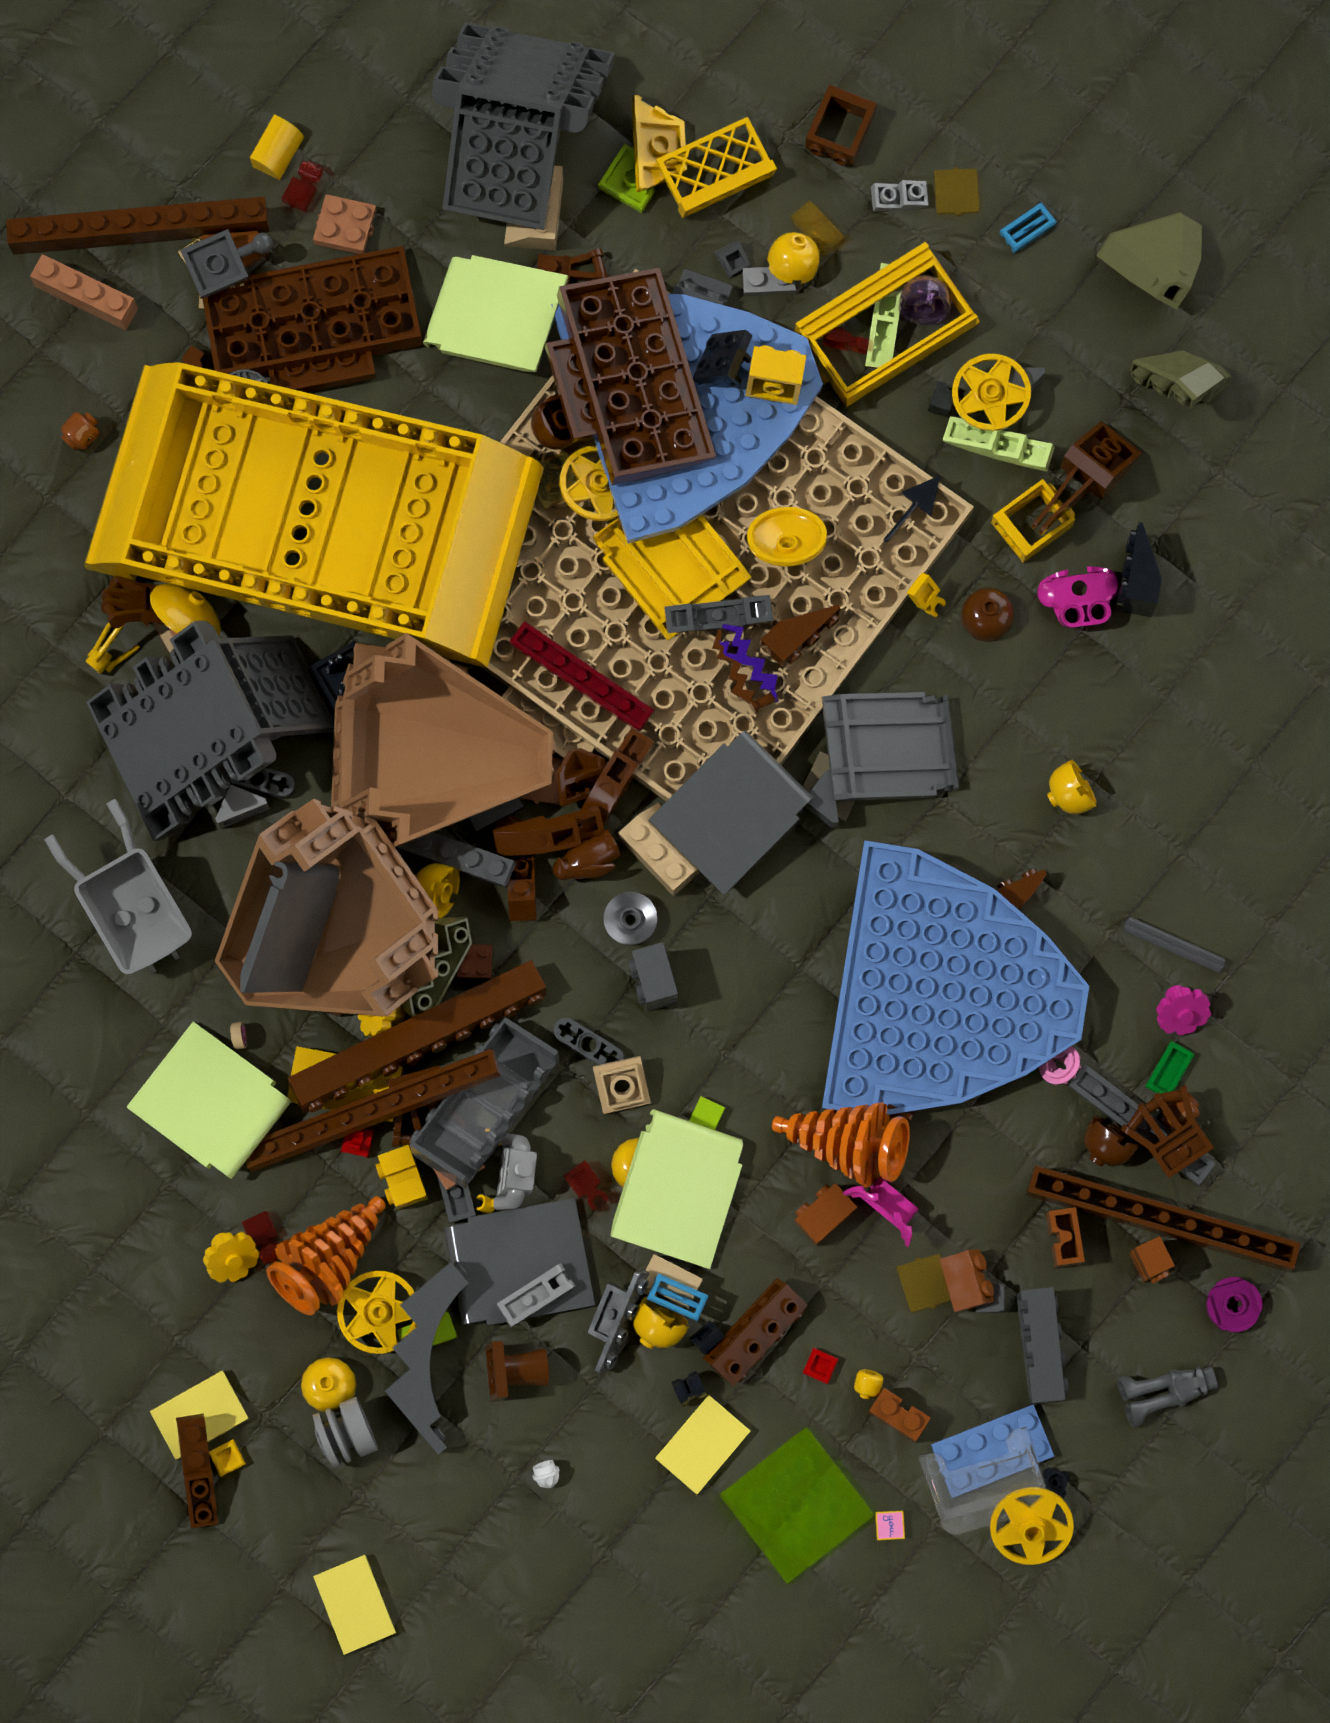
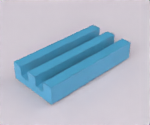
[999,202,1057,254]
[647,1274,708,1322]

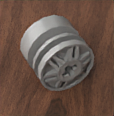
[312,1397,378,1469]

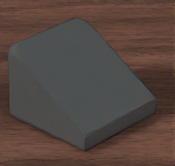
[714,240,752,278]
[975,1284,1004,1313]

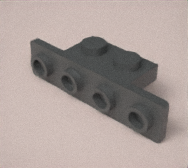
[587,1270,649,1374]

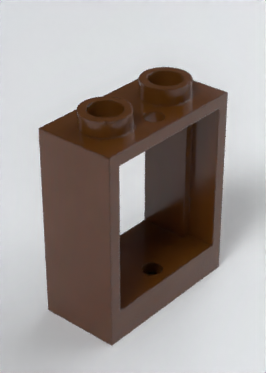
[805,84,877,167]

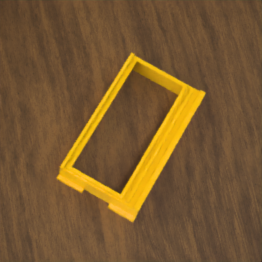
[794,242,980,407]

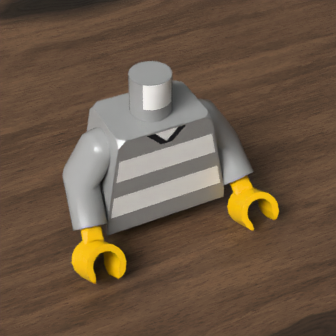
[476,1129,537,1214]

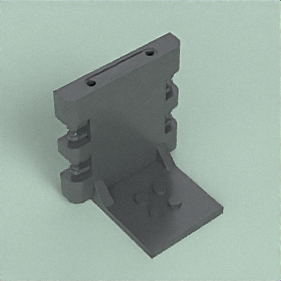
[432,23,615,230]
[86,621,335,841]

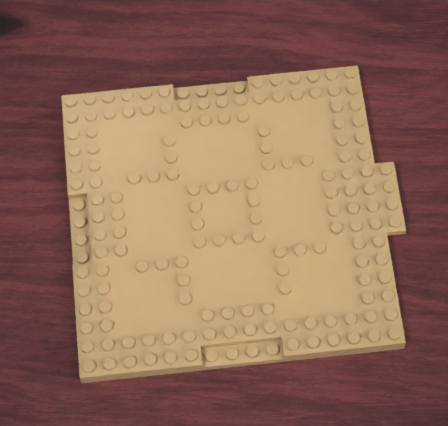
[481,269,974,801]

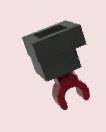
[927,381,971,417]

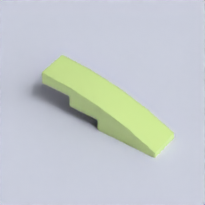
[865,263,904,368]
[943,416,1055,472]

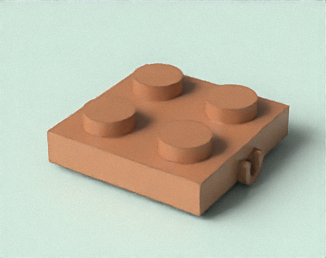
[313,194,376,254]

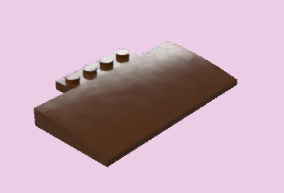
[202,246,423,392]
[545,267,716,485]

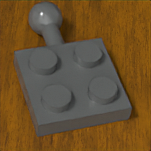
[180,229,273,299]

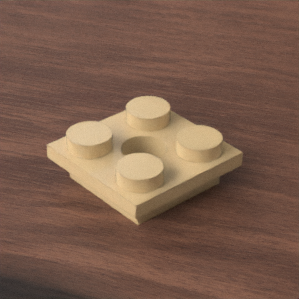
[593,1056,651,1114]

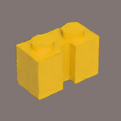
[375,1145,428,1210]

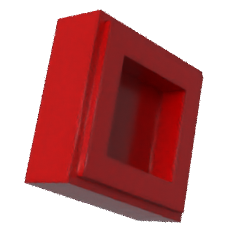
[802,1348,838,1385]

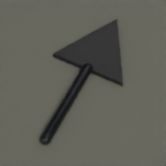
[883,475,940,542]

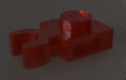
[823,327,869,355]
[563,1160,609,1211]

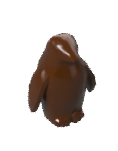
[552,830,620,880]

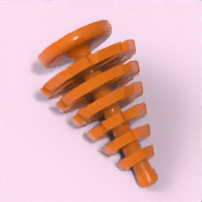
[771,1102,910,1188]
[266,1196,386,1316]

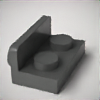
[672,269,733,306]

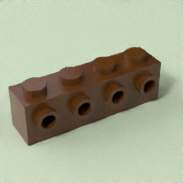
[703,1278,808,1386]

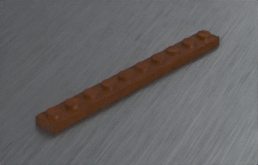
[246,1049,501,1172]

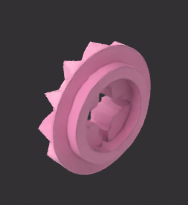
[1039,1046,1081,1086]

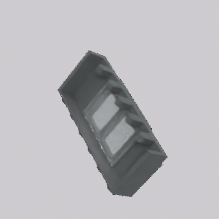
[410,1017,560,1189]

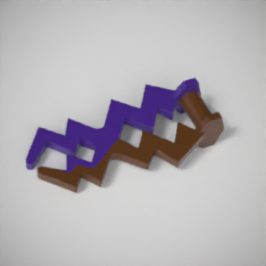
[712,624,779,714]

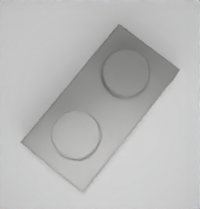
[743,267,796,296]

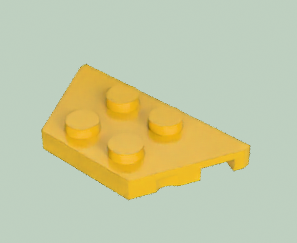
[631,95,687,192]

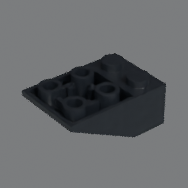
[1117,522,1162,617]

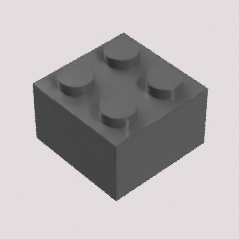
[628,942,678,1011]

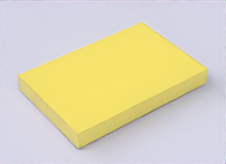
[150,1370,249,1460]
[655,1395,751,1495]
[313,1555,396,1655]

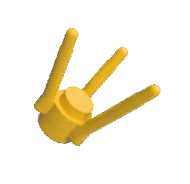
[85,622,140,674]

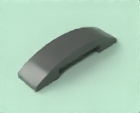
[664,595,773,633]

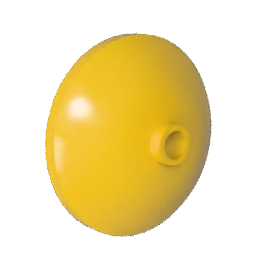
[747,507,827,567]
[150,583,221,636]

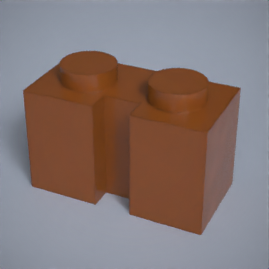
[794,1183,857,1246]
[1046,1207,1085,1268]
[1129,1236,1174,1284]
[939,1249,994,1312]
[868,1388,930,1443]

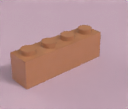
[30,254,138,331]

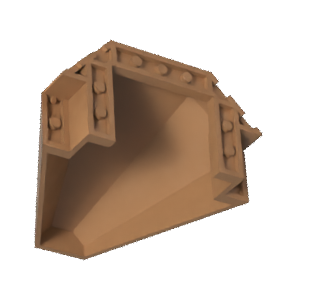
[331,633,555,848]
[215,799,438,1016]

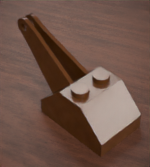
[1031,421,1142,536]

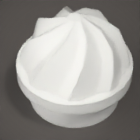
[532,1460,560,1488]

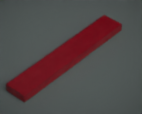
[509,621,655,732]

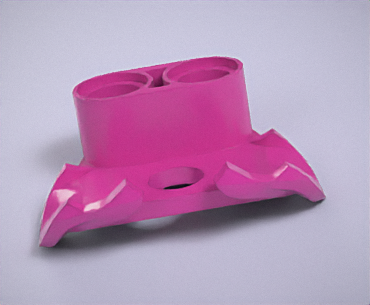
[1037,566,1118,628]
[843,1176,919,1247]

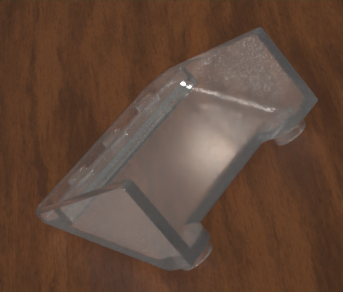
[919,1426,1047,1534]

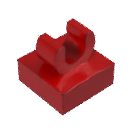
[341,1129,374,1158]

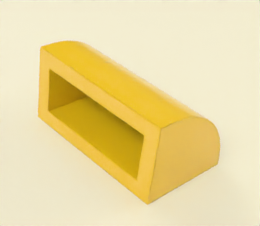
[250,114,304,180]

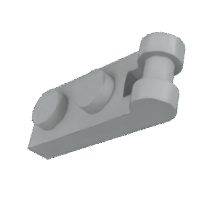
[496,1263,576,1328]

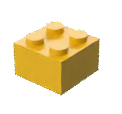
[745,345,806,405]

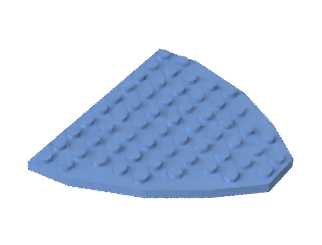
[551,294,823,544]
[822,840,1089,1115]

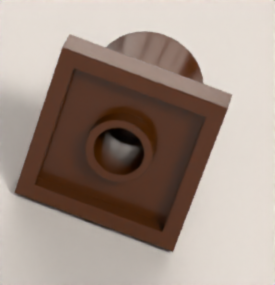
[485,1341,549,1402]

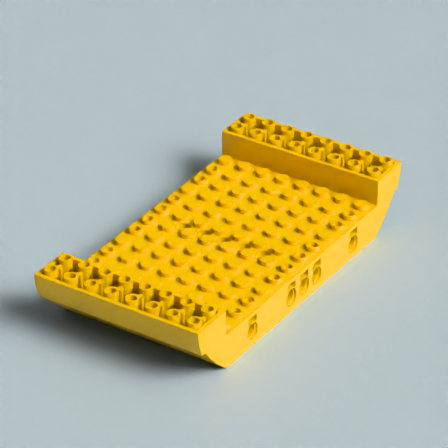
[84,362,544,668]

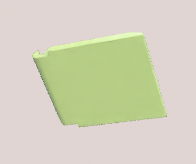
[423,255,568,372]
[127,1022,292,1180]
[610,1109,743,1269]

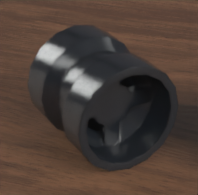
[671,1371,707,1407]

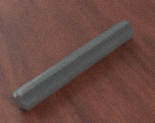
[1123,917,1225,973]

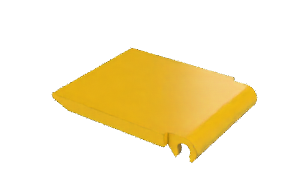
[592,515,751,641]

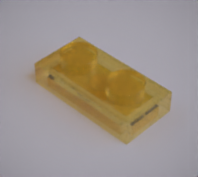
[790,200,844,256]

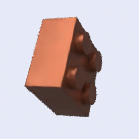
[457,944,493,981]

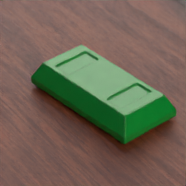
[1145,1040,1195,1093]

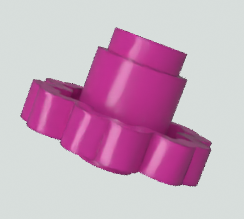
[1156,985,1211,1035]

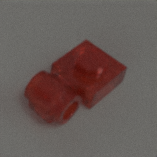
[281,160,323,213]
[242,1211,280,1265]

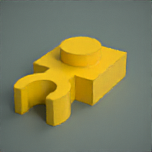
[906,572,946,617]

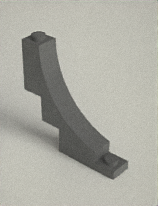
[385,1261,469,1455]

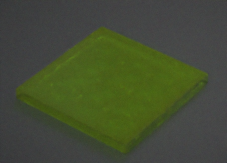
[719,1427,874,1584]

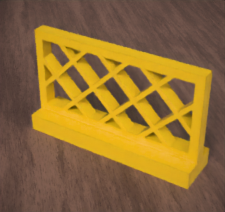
[656,117,777,218]

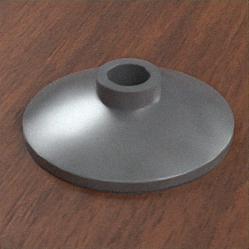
[604,892,657,945]

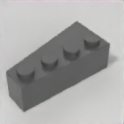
[1016,1287,1069,1405]

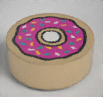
[230,1022,247,1050]

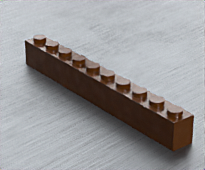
[6,196,270,255]
[288,960,546,1113]
[1025,1165,1301,1272]

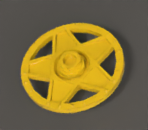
[952,354,1031,431]
[559,445,619,521]
[337,1271,417,1354]
[990,1487,1074,1565]

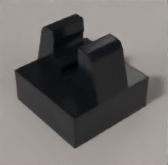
[689,1321,725,1355]

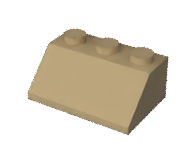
[504,166,564,251]
[619,803,700,896]

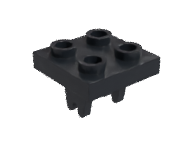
[693,330,753,386]
[309,641,356,711]

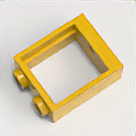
[991,479,1075,563]

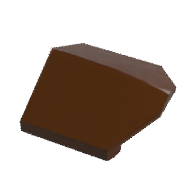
[557,748,605,806]

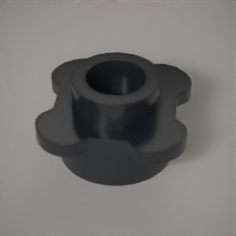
[1039,1468,1070,1498]

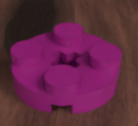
[1206,1277,1262,1333]

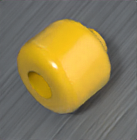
[854,1369,884,1399]

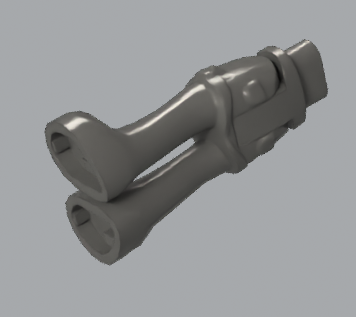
[1117,1367,1218,1428]

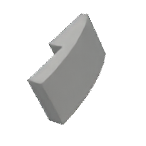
[871,180,928,211]

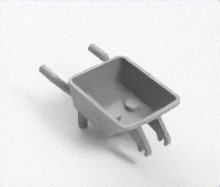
[44,799,192,974]

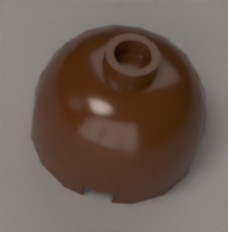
[531,395,575,450]
[961,587,1014,642]
[1084,1115,1140,1167]

